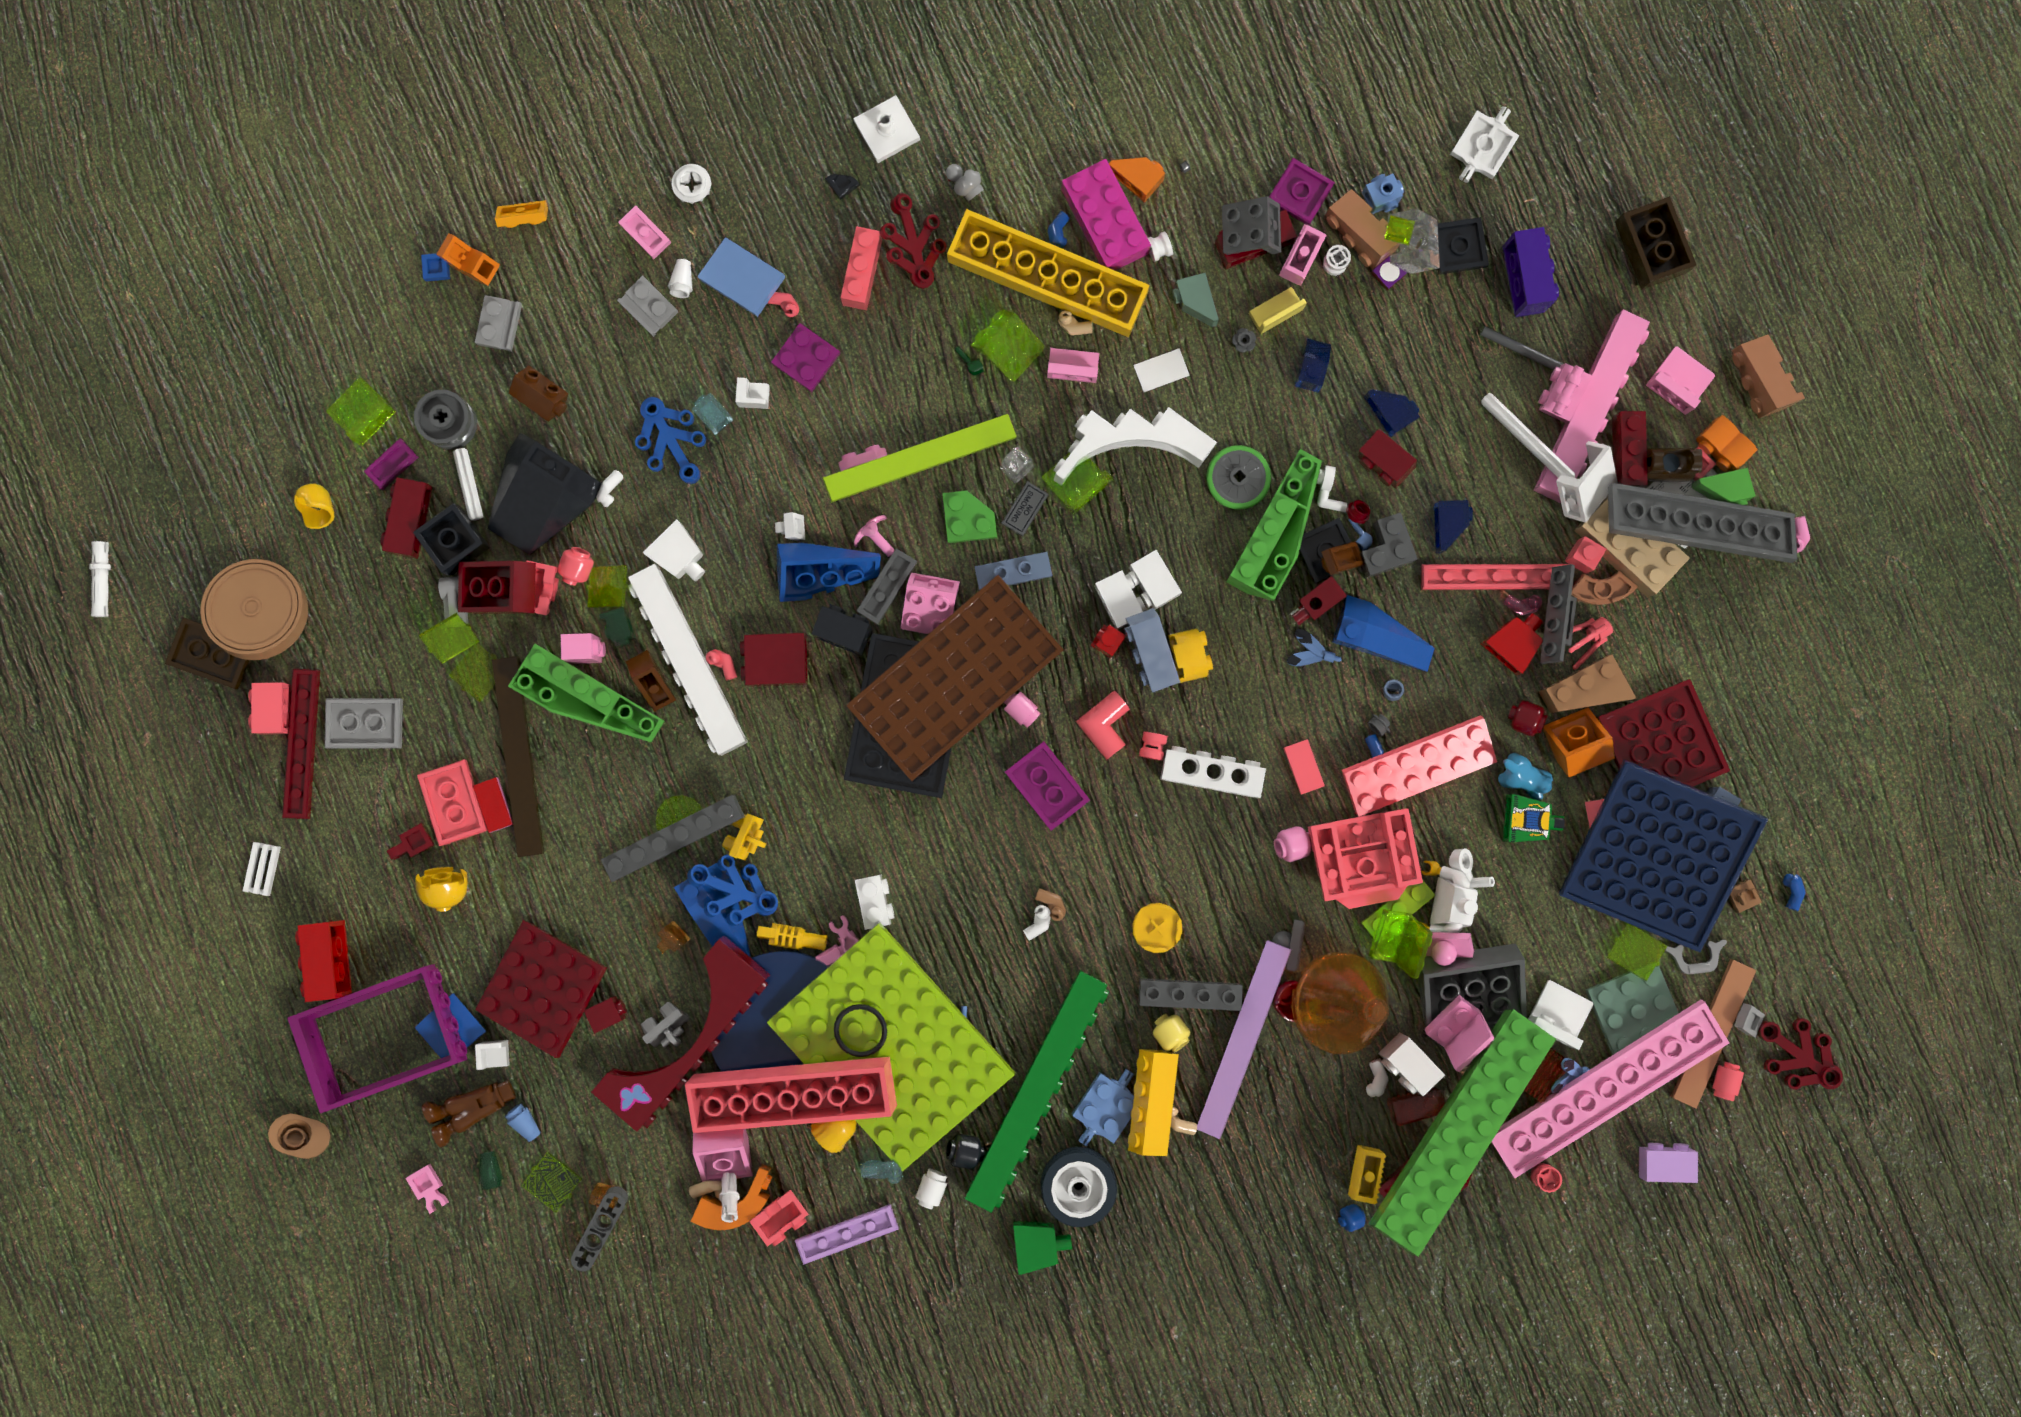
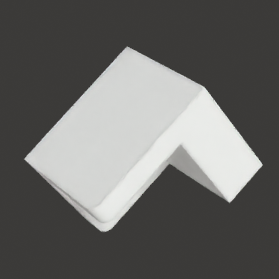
[736,378,770,409]
[475,1040,509,1070]

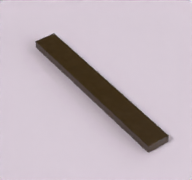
[492,656,544,857]

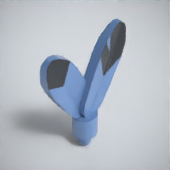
[1287,629,1342,666]
[1551,1058,1590,1093]

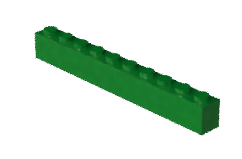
[965,970,1109,1213]

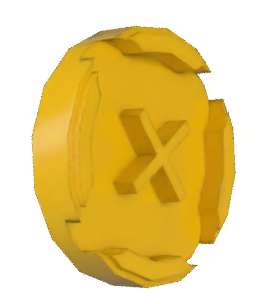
[1132,903,1182,953]

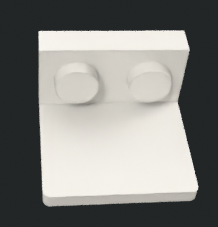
[1528,980,1593,1050]

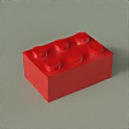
[295,920,352,1002]

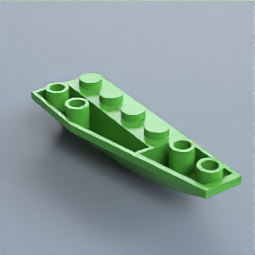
[1226,449,1322,601]
[508,644,665,743]

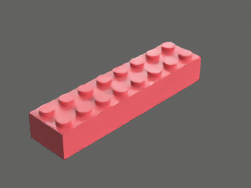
[685,1057,897,1133]

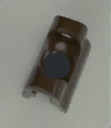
[1647,448,1702,482]

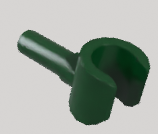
[955,346,984,376]

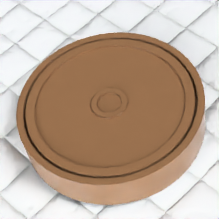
[200,559,308,660]

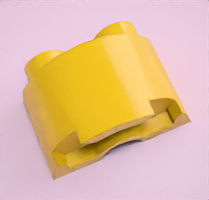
[1168,628,1213,683]

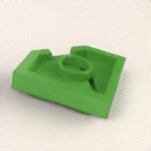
[943,491,997,543]

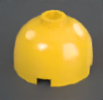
[415,867,468,912]

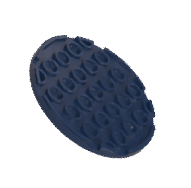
[708,951,829,1071]

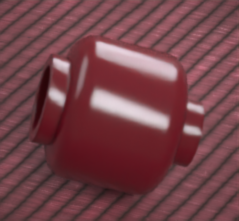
[1508,700,1548,736]

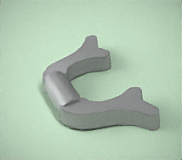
[1663,940,1727,974]

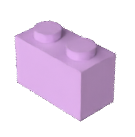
[1639,1143,1698,1183]

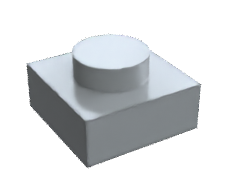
[1734,1003,1765,1037]

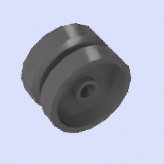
[414,390,477,450]

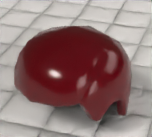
[1272,980,1313,1022]

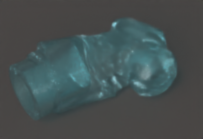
[860,1159,903,1184]

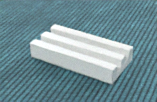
[243,842,281,896]

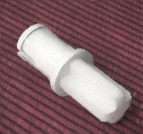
[719,1172,739,1222]

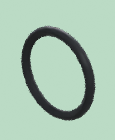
[834,1004,887,1057]

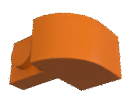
[436,233,500,286]

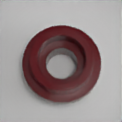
[1346,500,1371,524]

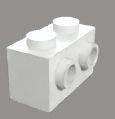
[1128,550,1182,610]
[1094,570,1146,630]
[855,874,894,930]

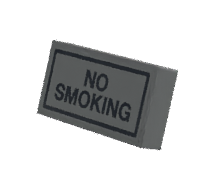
[1002,481,1049,537]

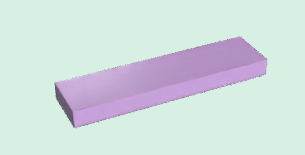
[795,1204,899,1265]

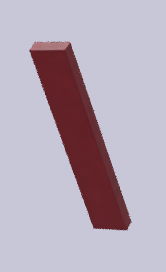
[282,669,320,819]

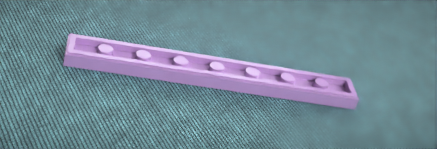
[1197,940,1291,1139]

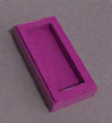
[364,438,419,490]

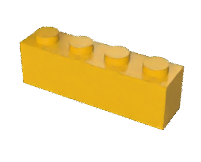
[1128,1049,1179,1156]

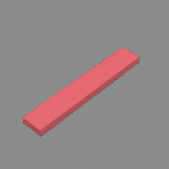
[1421,564,1569,590]

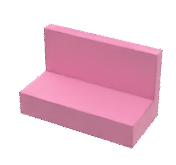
[1047,348,1099,383]

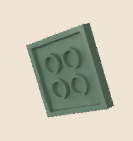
[1585,962,1679,1055]

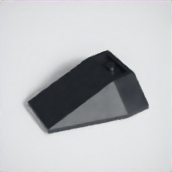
[487,432,602,555]

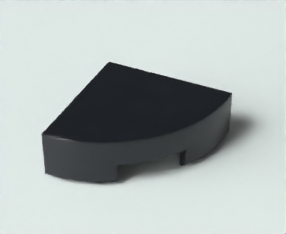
[825,174,860,200]

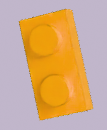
[495,200,548,228]

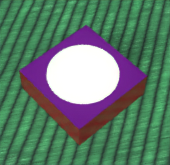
[1371,255,1407,291]

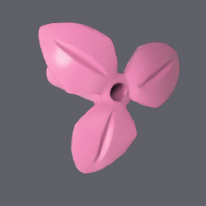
[854,515,895,557]

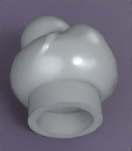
[946,164,984,201]

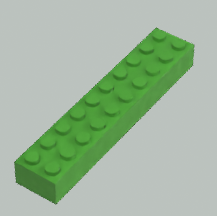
[1368,1009,1556,1257]

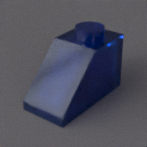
[1295,338,1331,392]
[1364,389,1420,437]
[1433,500,1473,554]

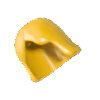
[294,484,335,529]
[810,1120,857,1153]

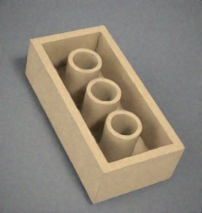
[1574,495,1690,598]

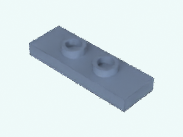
[975,552,1052,590]

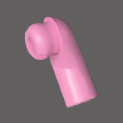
[1795,516,1810,553]

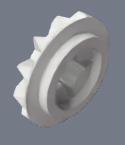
[672,164,712,204]

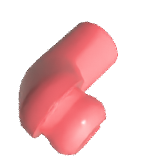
[767,292,799,317]

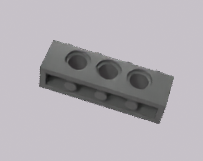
[1138,978,1242,1011]

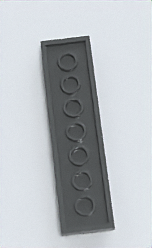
[1608,483,1797,563]

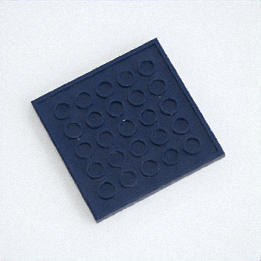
[1559,760,1768,952]

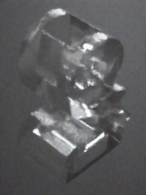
[1000,446,1035,484]

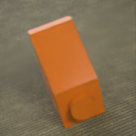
[1109,157,1165,203]

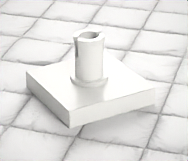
[853,95,920,163]

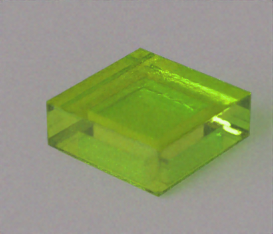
[1384,215,1415,245]

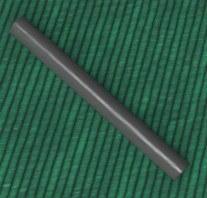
[1480,326,1563,370]

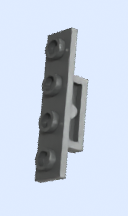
[1540,564,1577,664]

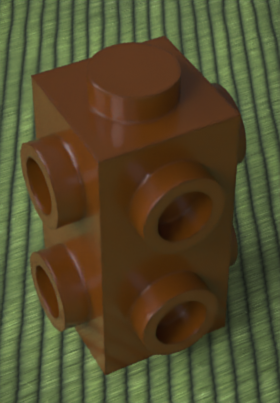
[508,366,569,422]

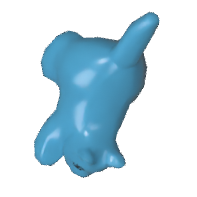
[1498,753,1553,801]

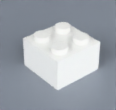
[1378,1033,1445,1096]

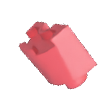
[526,560,559,615]
[749,1190,809,1247]

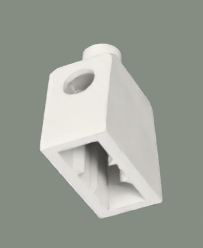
[643,519,705,581]

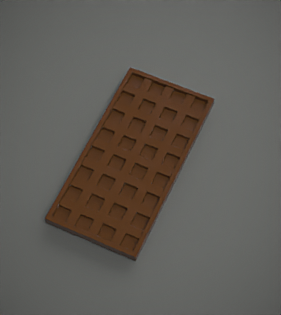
[846,575,1064,781]

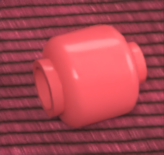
[557,547,594,586]

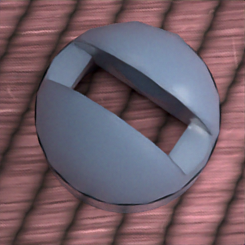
[1383,680,1404,701]

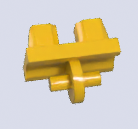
[722,813,767,861]

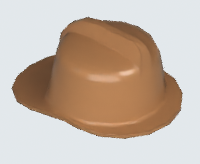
[268,1114,330,1159]

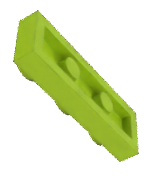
[1360,879,1436,943]

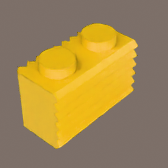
[1348,1145,1387,1204]

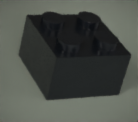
[413,503,490,576]
[811,604,873,656]

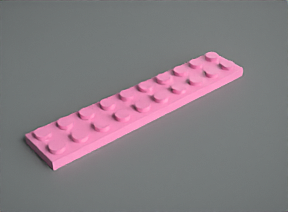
[1491,1000,1729,1178]

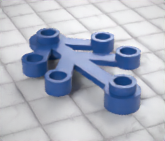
[635,397,706,484]
[687,855,778,926]

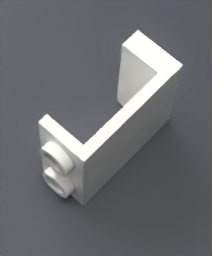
[1556,441,1617,523]

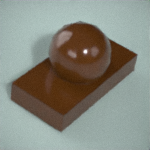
[1321,541,1364,575]

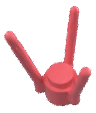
[1568,617,1613,670]

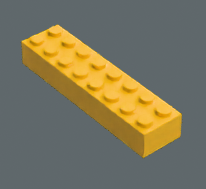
[947,209,1150,338]

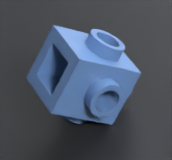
[1362,174,1404,214]

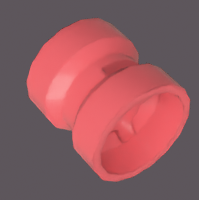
[1139,732,1168,761]
[1530,1163,1562,1193]

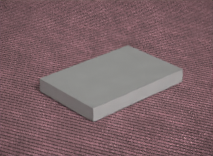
[325,698,403,749]

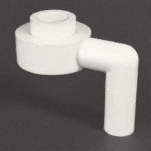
[1316,465,1347,512]
[1449,849,1495,888]

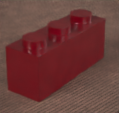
[1215,209,1297,270]
[1612,411,1648,488]
[380,477,433,559]

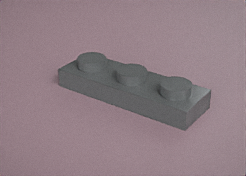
[857,548,918,625]

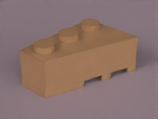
[1538,654,1637,713]

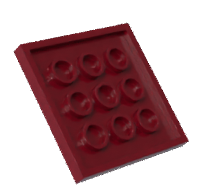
[1596,679,1730,787]
[475,920,607,1058]

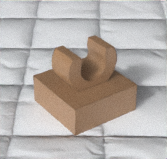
[1729,879,1762,913]

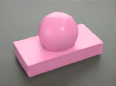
[1418,932,1474,966]

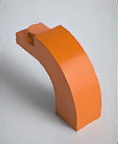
[691,1164,773,1230]

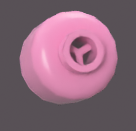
[1274,826,1311,862]

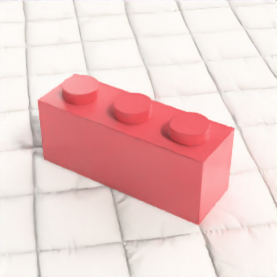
[841,226,882,311]

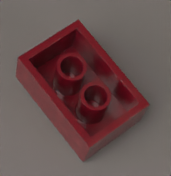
[458,561,536,614]

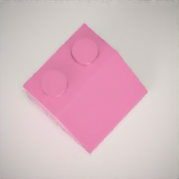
[693,1129,753,1182]

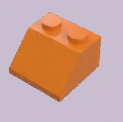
[1543,707,1615,777]

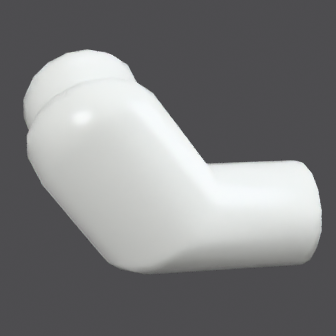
[596,470,623,507]
[1023,905,1051,941]
[1366,1059,1388,1097]

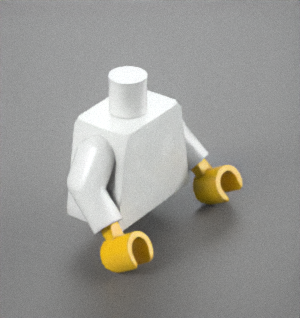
[1411,861,1478,937]

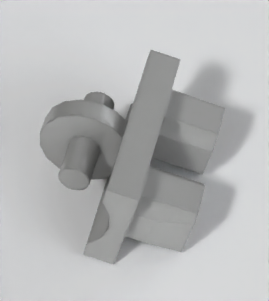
[641,1002,690,1047]

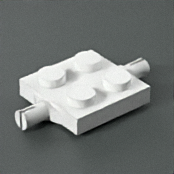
[1450,107,1519,183]

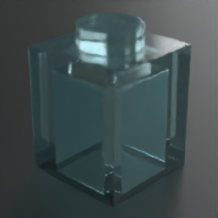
[692,393,733,435]

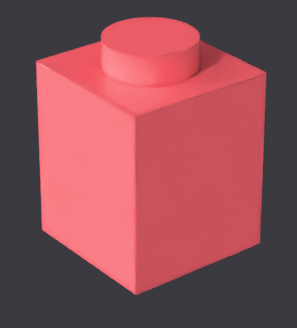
[1565,536,1607,574]

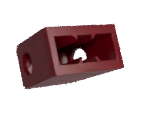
[1290,576,1347,625]

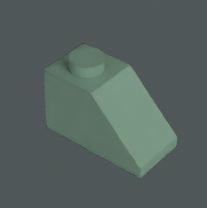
[1172,273,1219,327]

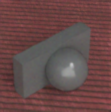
[1271,919,1306,971]

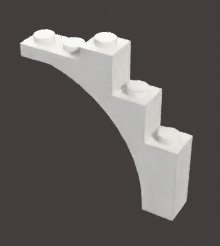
[1053,407,1217,486]

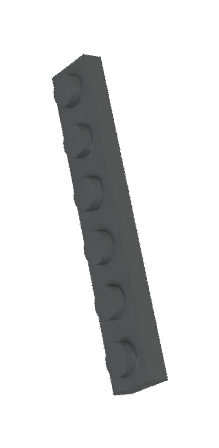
[601,794,745,882]

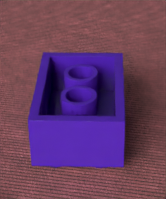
[1502,227,1559,317]

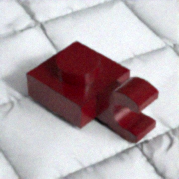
[387,823,435,860]

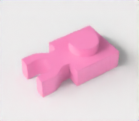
[406,1164,449,1214]

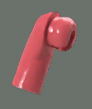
[705,649,737,681]

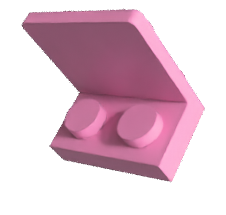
[1646,347,1715,415]
[901,572,960,634]
[1424,995,1494,1072]

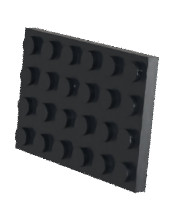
[844,633,952,798]

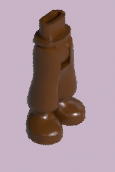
[422,1080,516,1148]

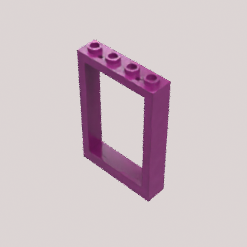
[287,964,467,1114]

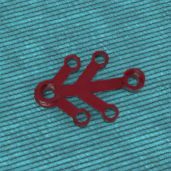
[880,193,947,289]
[1757,1018,1843,1090]

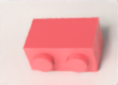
[248,683,291,734]

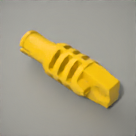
[756,923,827,951]

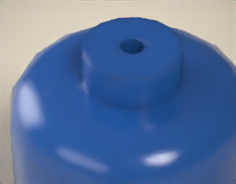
[1338,1204,1366,1232]

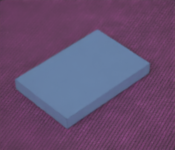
[698,237,785,317]

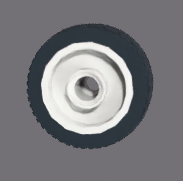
[1041,1147,1117,1227]

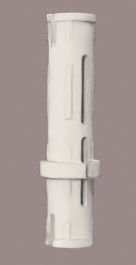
[89,541,111,617]

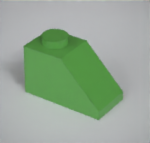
[1692,468,1755,505]

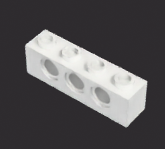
[1160,746,1266,798]

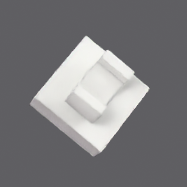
[775,512,805,541]

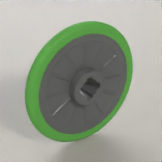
[1206,445,1271,509]

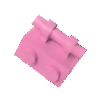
[1538,363,1593,423]

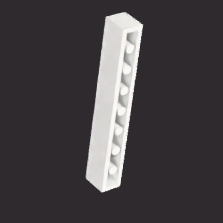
[628,564,748,756]

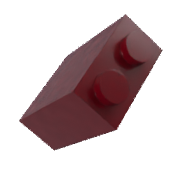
[740,633,808,687]

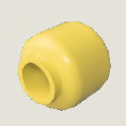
[1153,1014,1190,1053]

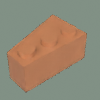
[1325,189,1404,270]
[1732,335,1805,419]

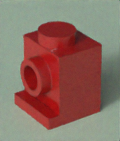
[1090,625,1126,659]

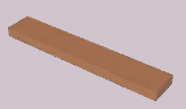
[1671,959,1756,1109]

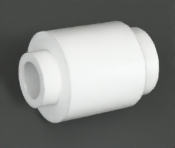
[915,1169,947,1209]

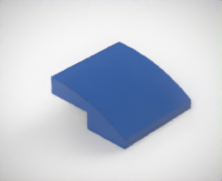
[415,993,487,1058]

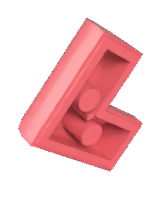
[1075,690,1130,760]

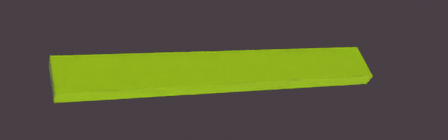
[822,414,1017,503]

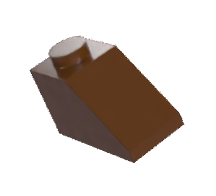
[626,650,676,712]

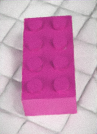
[1061,159,1151,271]

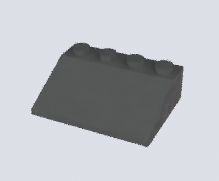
[1416,943,1527,1038]

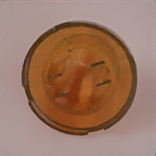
[1292,952,1389,1054]

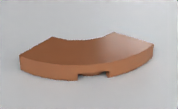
[1571,571,1638,605]

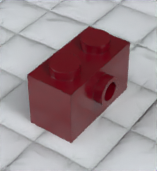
[1358,429,1417,489]

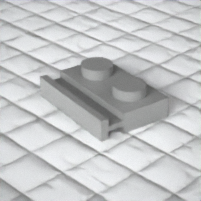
[617,275,678,337]
[475,295,522,352]

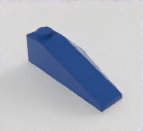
[777,543,881,602]
[1332,595,1435,672]
[674,862,751,958]

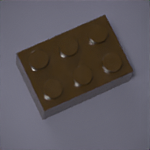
[1615,196,1697,290]

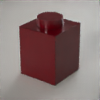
[584,996,627,1034]

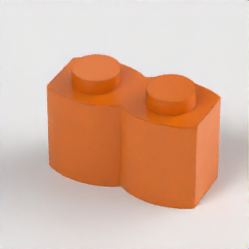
[1696,415,1758,472]

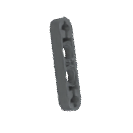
[571,1186,628,1271]

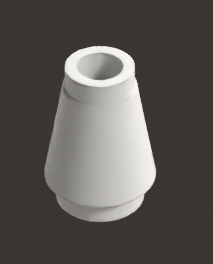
[668,259,693,298]

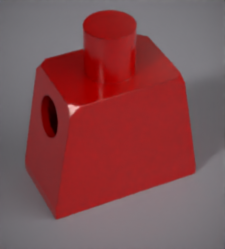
[1481,613,1543,676]

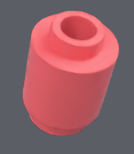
[1712,1062,1744,1101]

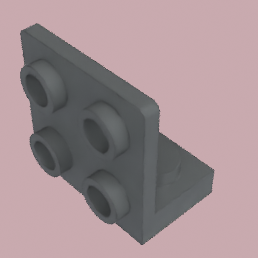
[1222,196,1281,255]

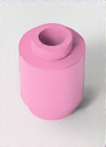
[1004,691,1041,728]

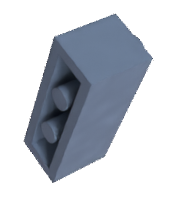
[1124,608,1180,693]

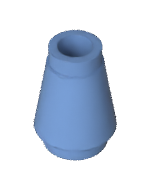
[504,1103,541,1142]

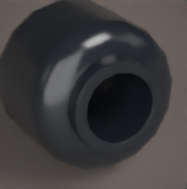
[946,1134,985,1169]

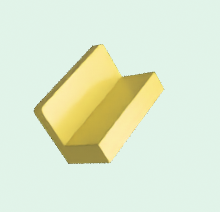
[1248,287,1307,334]

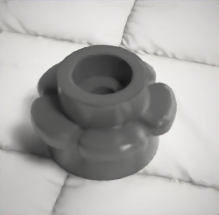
[1232,328,1256,353]
[1367,714,1390,737]

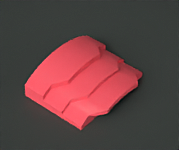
[1308,808,1423,909]

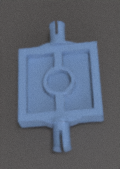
[1072,1069,1135,1146]

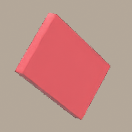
[417,759,488,846]

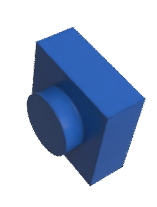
[421,253,450,282]

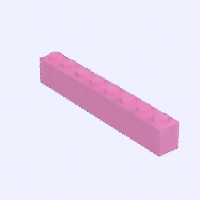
[1533,309,1650,503]

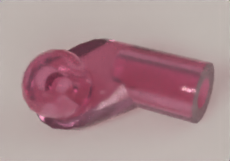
[1503,594,1543,616]

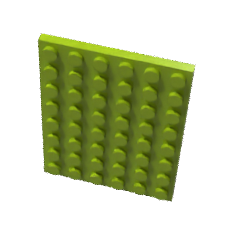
[767,922,1015,1172]

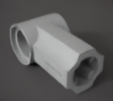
[438,576,469,626]

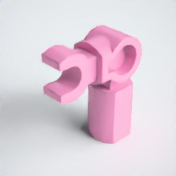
[815,915,860,966]

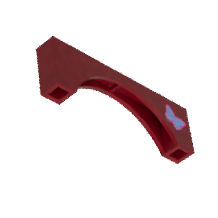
[591,935,770,1132]

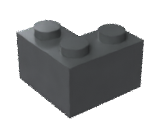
[1361,512,1417,579]

